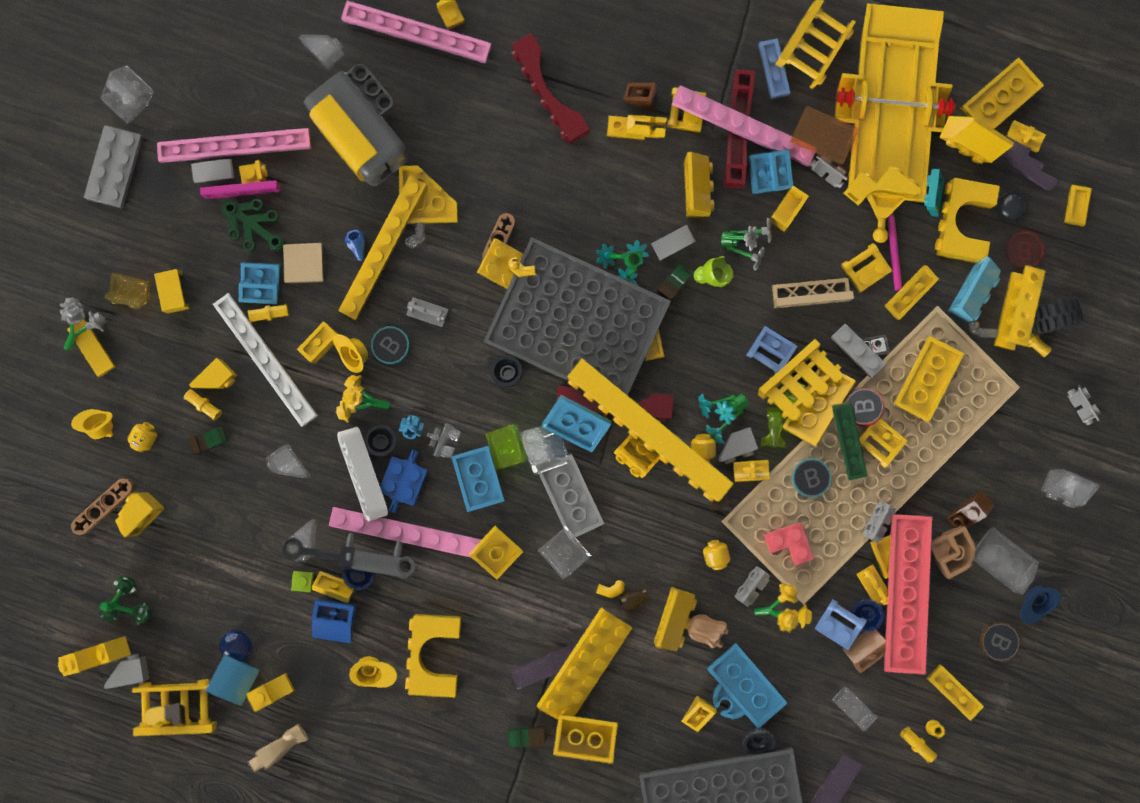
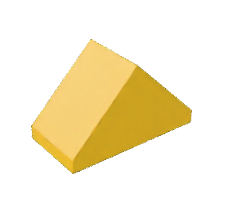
[681,696,716,732]

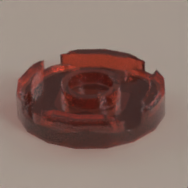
[1005,231,1045,269]

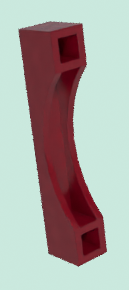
[511,33,590,145]
[723,69,755,189]
[557,386,673,423]

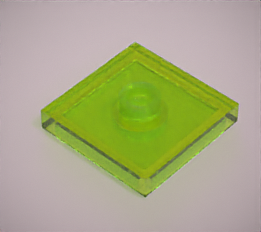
[485,424,528,470]

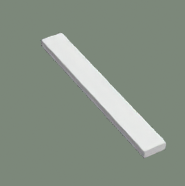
[213,293,318,427]

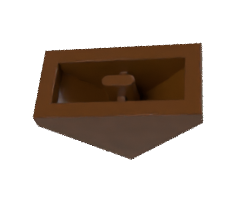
[623,83,658,110]

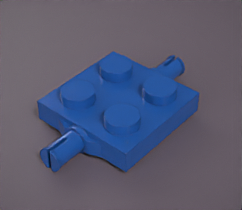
[380,450,429,513]

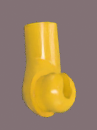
[508,257,536,277]
[596,580,625,598]

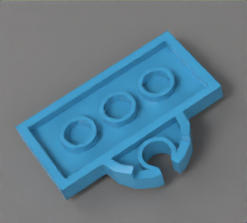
[707,643,787,728]

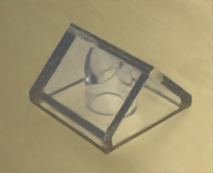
[538,526,591,579]

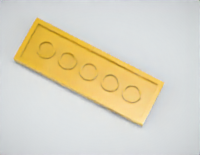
[537,608,632,719]

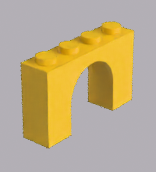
[935,178,1000,263]
[405,614,462,697]

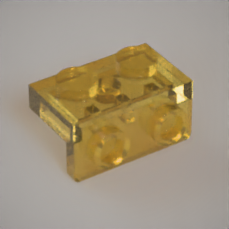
[105,272,151,309]

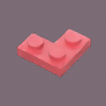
[763,522,814,565]

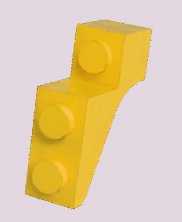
[843,166,922,205]
[58,636,131,676]

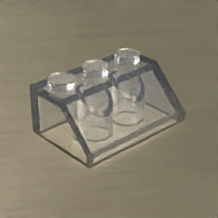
[974,527,1039,595]

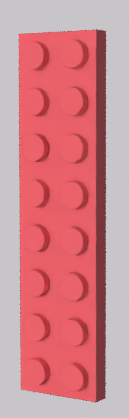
[884,514,932,674]

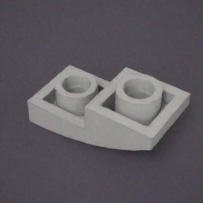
[191,159,234,183]
[651,225,696,260]

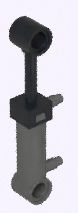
[282,533,415,579]

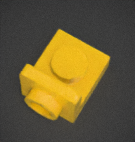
[437,0,465,30]
[239,160,268,184]

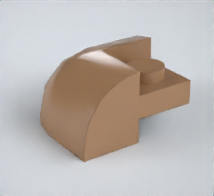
[931,526,976,579]

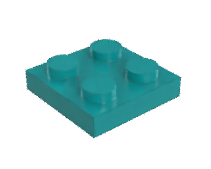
[924,169,944,217]

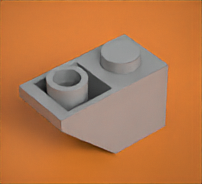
[718,427,758,464]

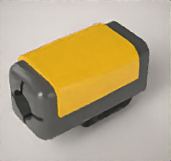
[304,64,409,186]

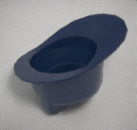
[1020,586,1061,624]

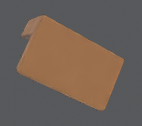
[843,627,886,673]

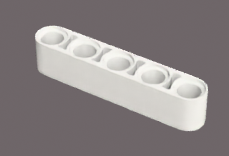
[337,427,388,521]

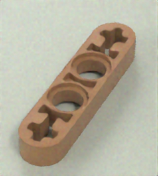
[71,479,135,535]

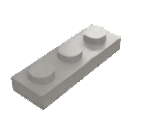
[831,324,886,379]

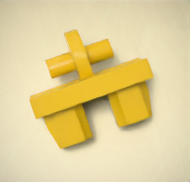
[1006,120,1046,153]
[733,460,770,482]

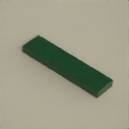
[832,401,868,481]

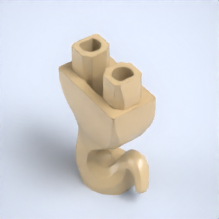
[249,724,308,772]

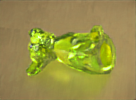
[760,407,785,448]

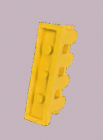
[758,339,842,420]

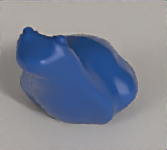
[345,229,366,261]

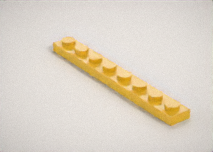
[338,175,427,320]

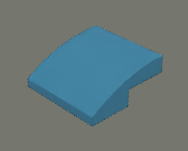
[748,150,793,194]
[239,262,280,304]
[206,654,260,706]

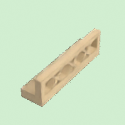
[772,278,854,308]

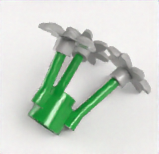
[721,218,772,270]

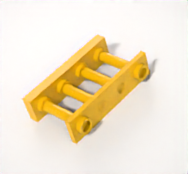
[775,0,855,89]
[994,266,1046,351]
[132,679,217,736]

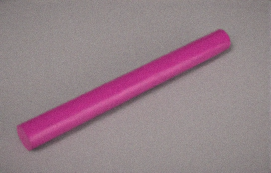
[887,214,902,291]

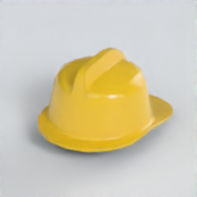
[333,334,368,373]
[71,409,113,440]
[349,656,397,688]

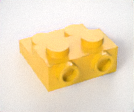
[614,435,660,478]

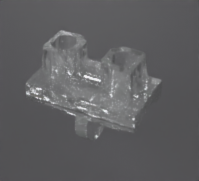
[427,423,461,458]

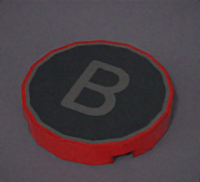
[845,388,884,427]

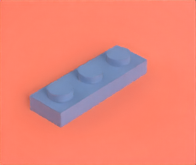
[758,38,790,99]

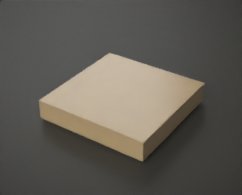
[283,243,324,283]

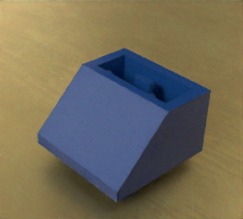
[312,599,357,643]

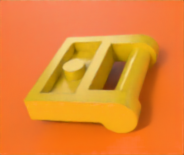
[667,88,706,132]
[841,243,892,293]
[859,418,907,468]

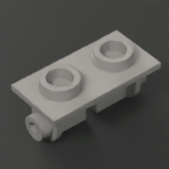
[810,154,848,189]
[406,297,449,327]
[1067,385,1101,425]
[862,501,895,543]
[734,566,770,607]

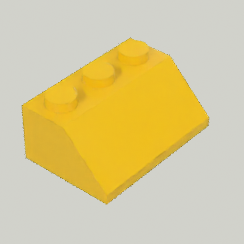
[940,116,1014,164]
[684,152,714,217]
[654,587,697,652]
[553,715,618,763]

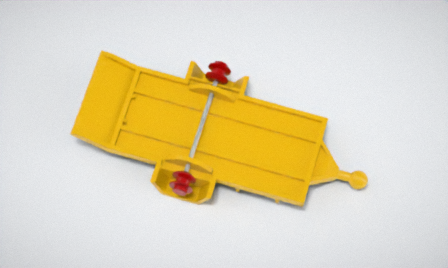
[835,3,956,243]

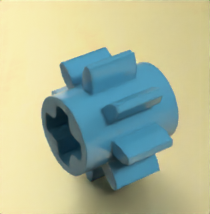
[399,415,424,439]

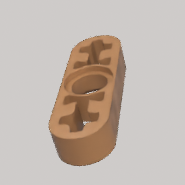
[482,213,515,259]

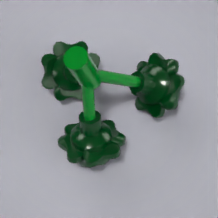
[98,576,151,625]

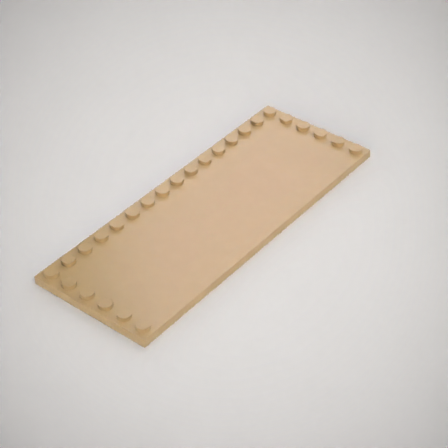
[721,306,1020,604]

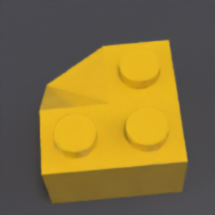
[115,492,165,538]

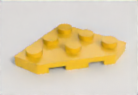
[399,166,458,224]

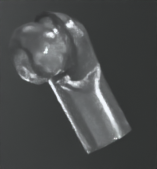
[405,222,425,248]
[968,322,998,338]

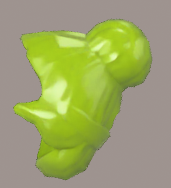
[693,256,734,287]

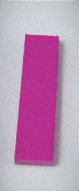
[200,180,281,199]

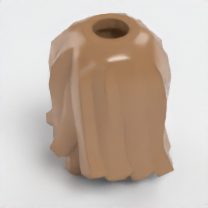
[687,614,729,648]

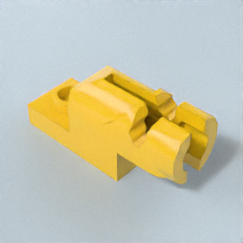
[607,115,666,140]

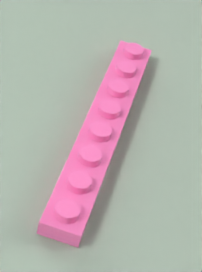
[341,1,491,63]
[672,85,817,167]
[157,128,311,163]
[329,507,482,557]

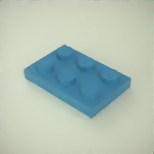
[542,395,611,452]
[452,446,505,512]

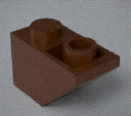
[946,491,994,528]

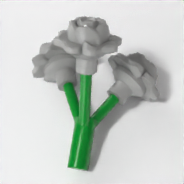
[60,298,106,351]

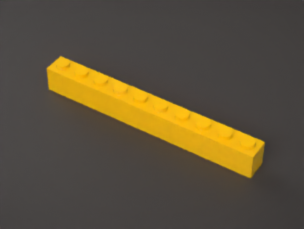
[567,359,733,502]

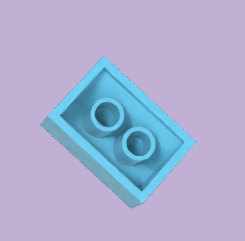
[948,257,1001,323]

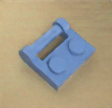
[746,326,797,374]
[814,600,867,650]

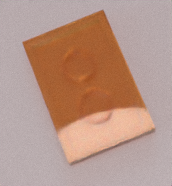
[790,106,859,165]

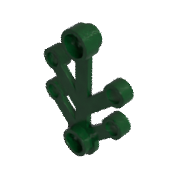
[222,198,285,252]

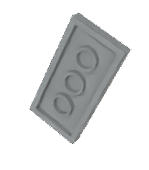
[84,125,143,208]
[537,454,604,540]

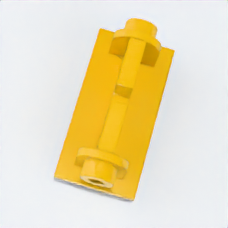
[856,564,888,608]

